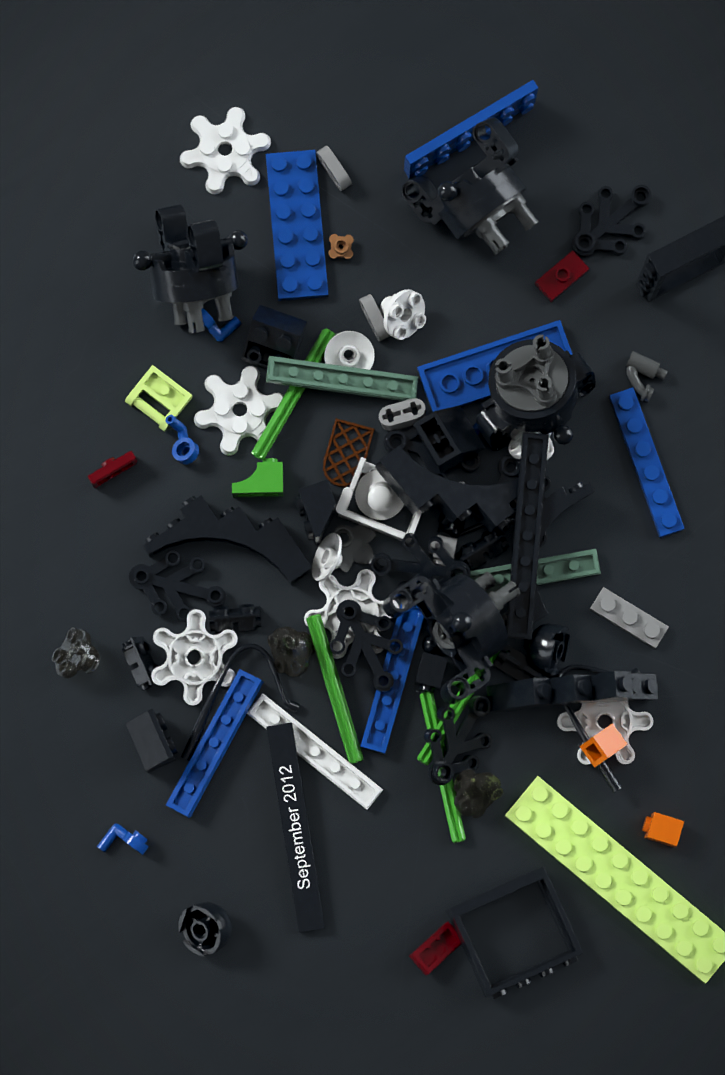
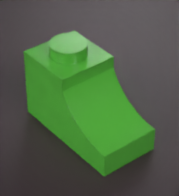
[232,458,284,497]

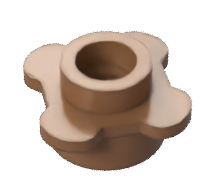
[328,234,354,259]

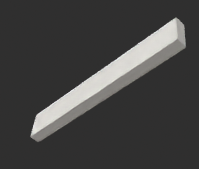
[247,694,383,810]

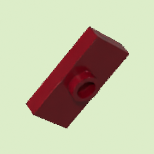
[535,250,589,302]
[87,450,137,488]
[409,921,461,976]

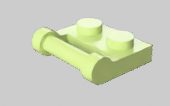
[125,365,193,432]

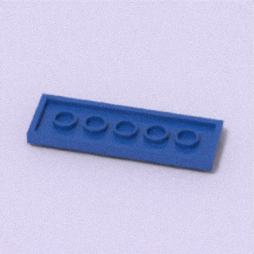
[404,80,538,178]
[266,150,328,301]
[417,320,572,413]

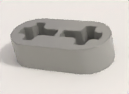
[316,145,352,191]
[359,294,390,341]
[379,398,427,431]

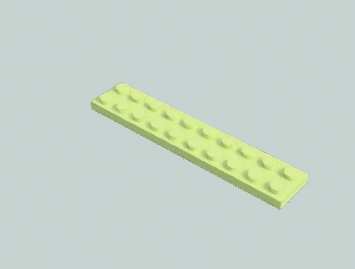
[505,776,725,984]

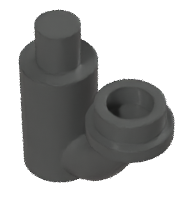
[626,351,668,402]

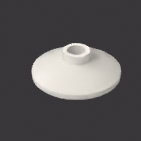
[324,331,375,370]
[312,533,342,582]

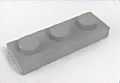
[589,587,669,649]

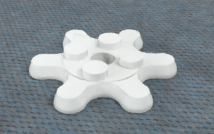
[180,107,271,195]
[194,366,284,456]
[304,569,399,659]
[151,609,238,706]
[557,701,654,765]

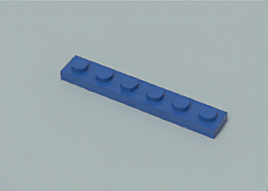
[609,387,685,538]
[360,604,424,754]
[166,669,264,818]

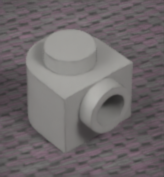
[429,535,457,566]

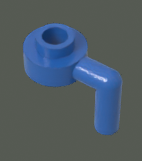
[201,308,242,342]
[165,415,199,465]
[97,824,149,855]

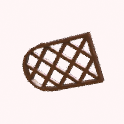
[323,418,374,487]

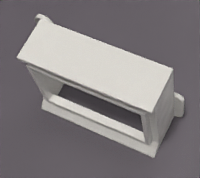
[336,457,422,544]

